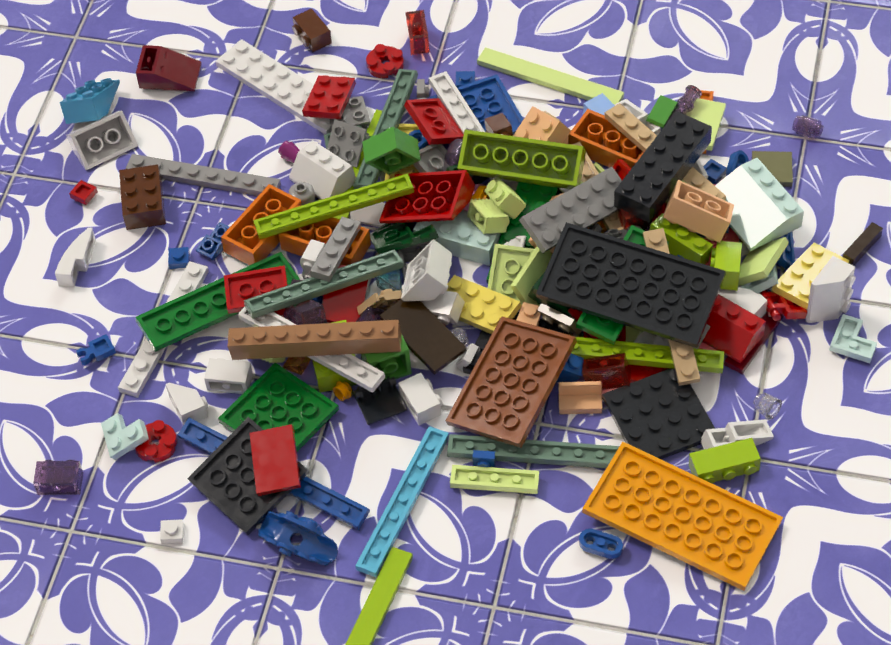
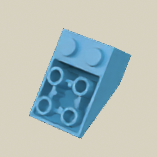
[59,78,120,124]

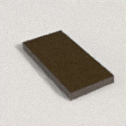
[379,299,467,375]

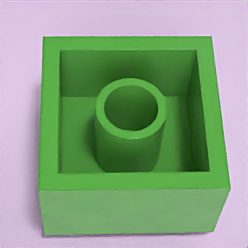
[362,127,421,175]
[362,336,412,380]

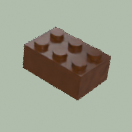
[119,164,166,230]

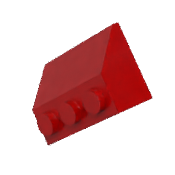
[702,294,766,363]

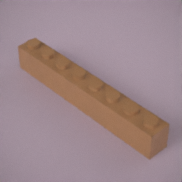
[227,320,402,360]

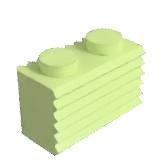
[484,177,526,219]
[468,198,509,234]

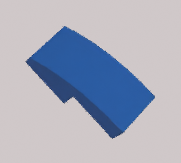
[195,222,230,260]

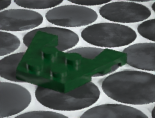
[370,222,439,255]

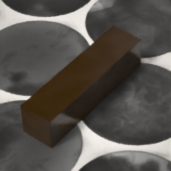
[843,222,883,266]

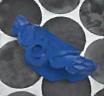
[258,511,339,565]

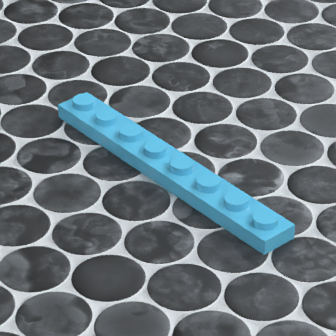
[355,426,449,577]

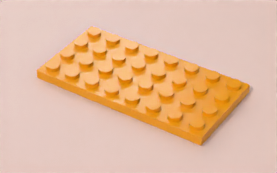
[582,442,783,591]

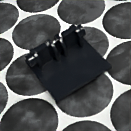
[352,376,407,425]

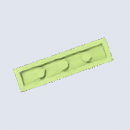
[450,465,540,494]

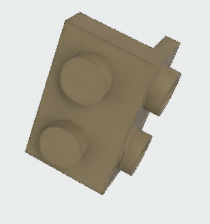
[537,303,582,336]

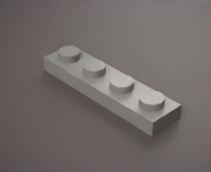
[310,217,361,282]

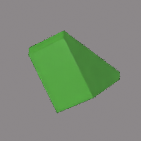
[646,95,680,128]

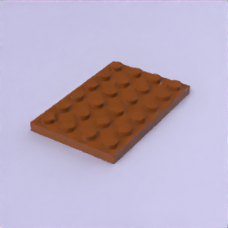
[445,316,577,448]

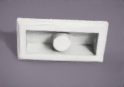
[349,202,386,227]

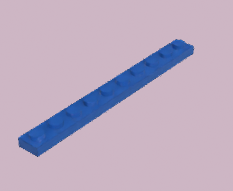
[178,418,370,530]

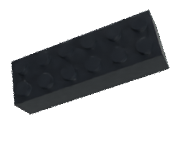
[614,111,712,223]

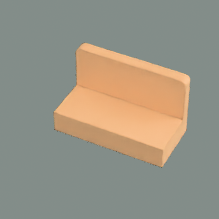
[558,381,602,415]

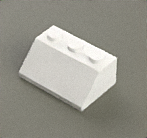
[66,111,138,170]
[289,140,356,200]
[401,239,452,301]
[806,256,856,323]

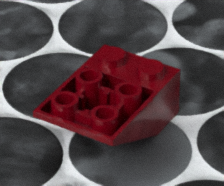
[136,45,202,91]

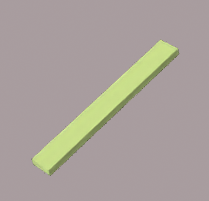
[477,47,624,105]

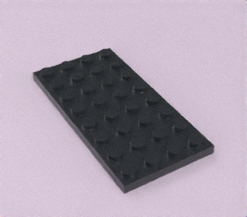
[536,222,726,348]

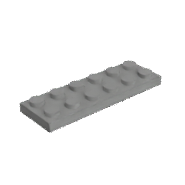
[519,167,622,253]

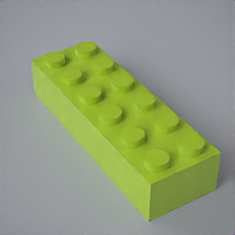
[458,129,586,189]

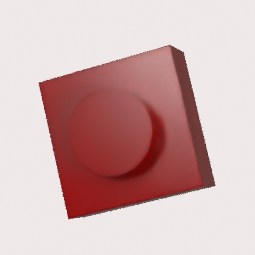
[69,180,98,205]

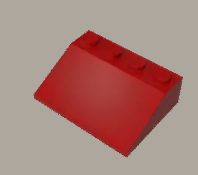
[379,170,475,224]

